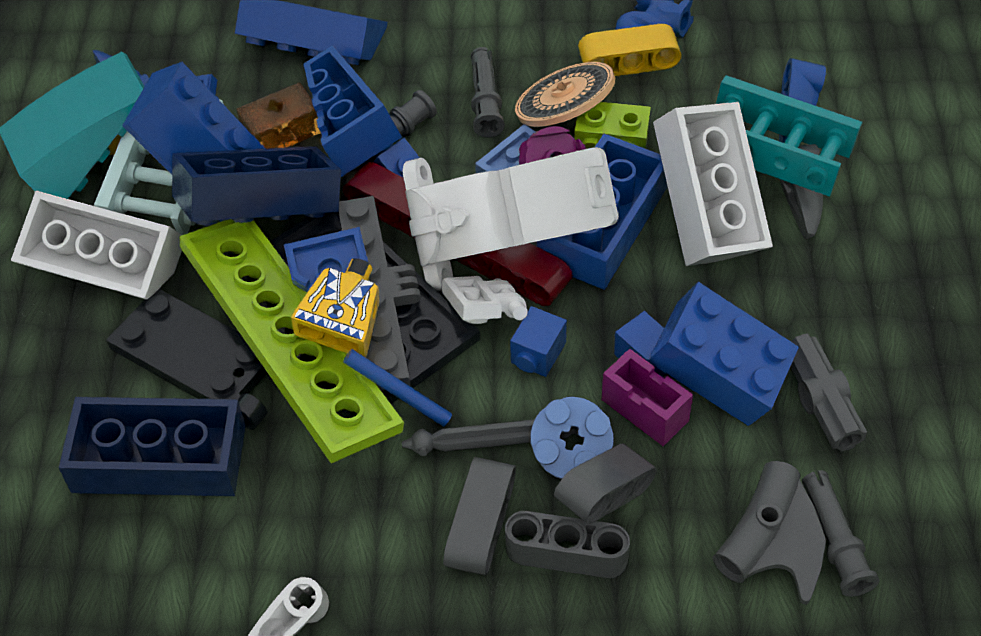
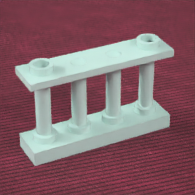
[94,99,224,235]

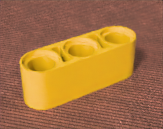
[578,24,681,76]

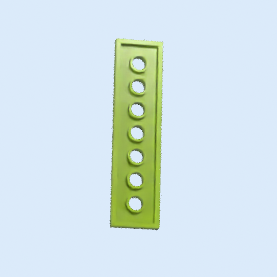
[179,219,404,463]

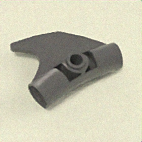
[713,461,826,605]

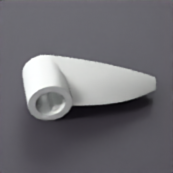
[248,577,329,636]

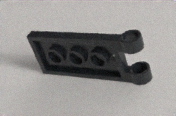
[106,289,269,430]

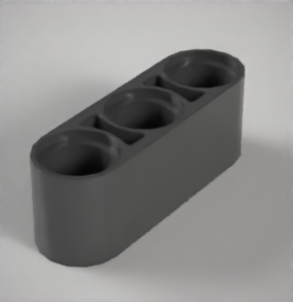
[554,443,657,524]
[443,457,516,576]
[505,511,630,578]

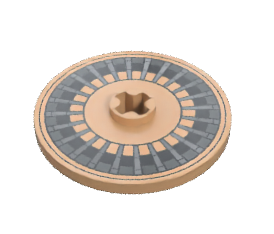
[515,62,615,127]

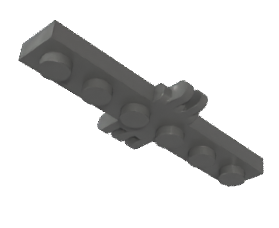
[339,196,421,391]

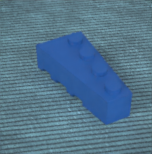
[304,45,402,177]

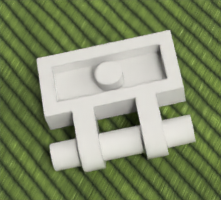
[442,276,528,324]

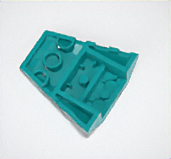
[0,52,145,199]

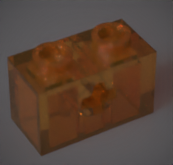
[236,82,321,149]

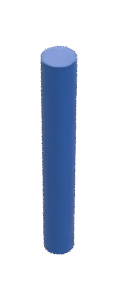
[343,349,452,427]

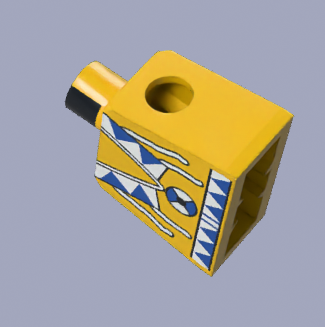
[291,258,379,358]

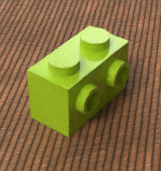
[574,102,651,149]

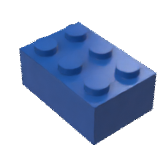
[648,282,799,426]

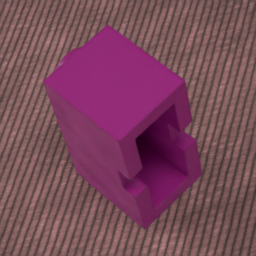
[601,349,693,446]

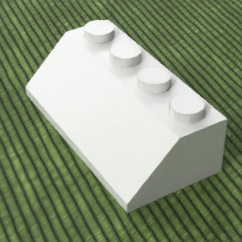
[653,102,773,266]
[11,191,182,300]

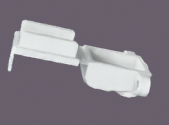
[403,147,619,292]

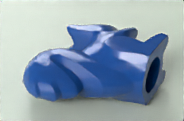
[615,0,694,38]

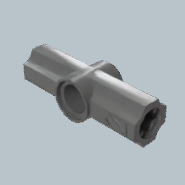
[790,333,867,452]

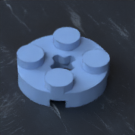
[531,397,614,479]

